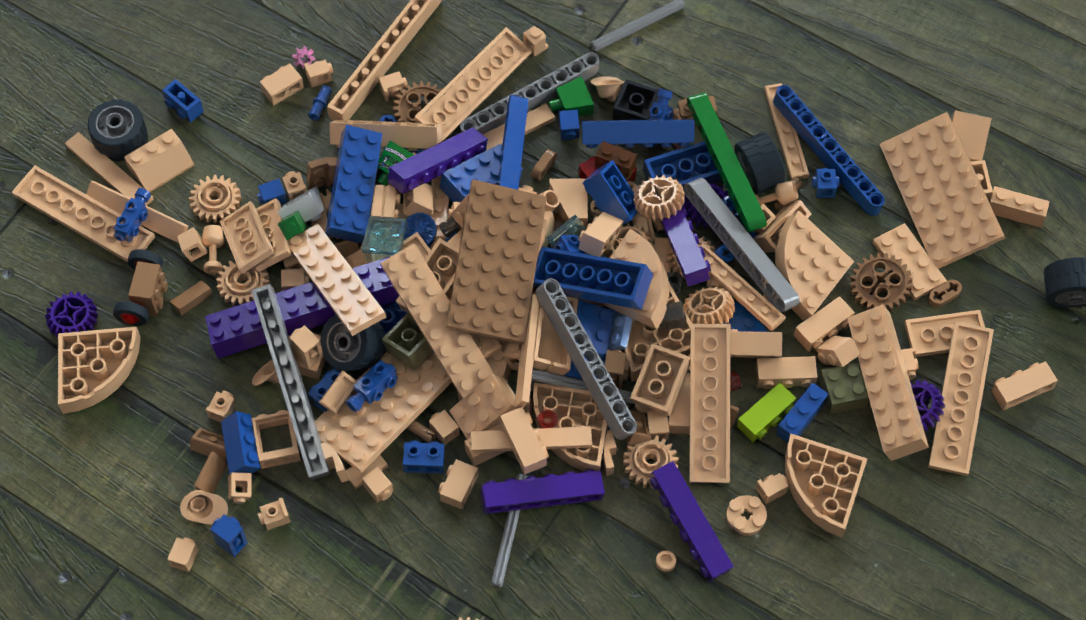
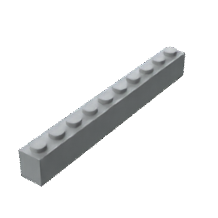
[251,284,331,480]

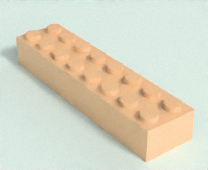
[847,304,929,461]

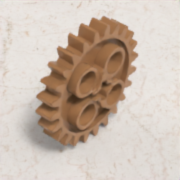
[393,81,443,123]
[850,253,913,312]

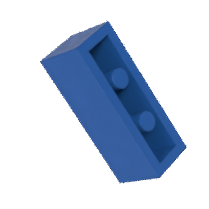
[776,383,829,443]
[221,411,260,475]

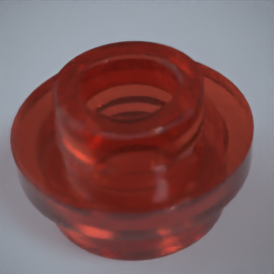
[538,410,558,428]

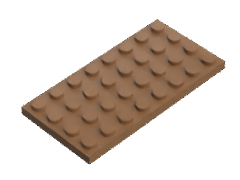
[446,179,547,344]

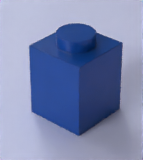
[559,110,580,140]
[257,179,287,205]

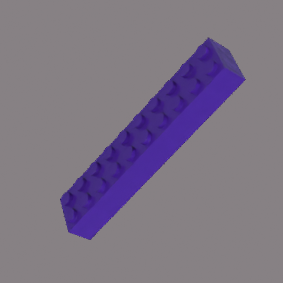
[205,257,399,359]

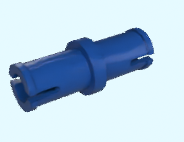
[308,85,332,121]

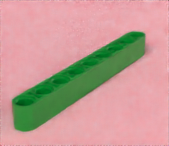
[687,92,767,232]

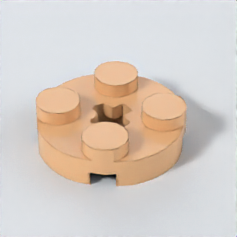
[726,495,767,536]

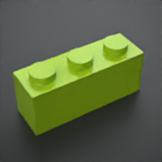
[737,383,797,443]

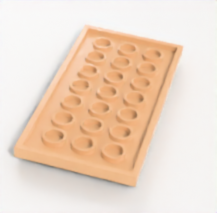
[879,112,1005,269]
[315,351,452,473]

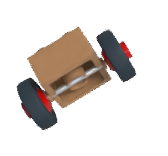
[113,249,168,326]

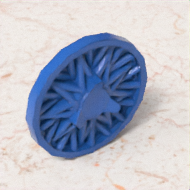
[402,213,437,246]

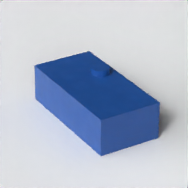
[643,141,722,191]

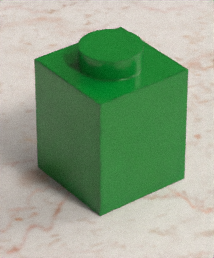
[277,211,307,240]

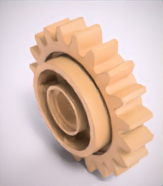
[189,175,242,224]
[216,261,270,306]
[623,435,678,489]

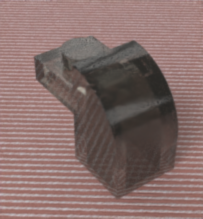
[659,301,686,329]

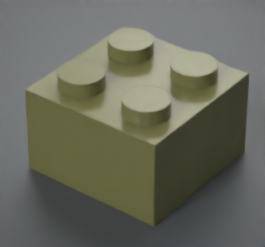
[382,313,433,370]
[819,362,869,414]

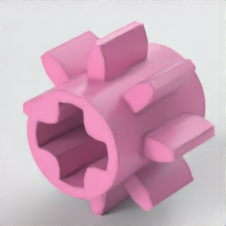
[292,46,316,69]

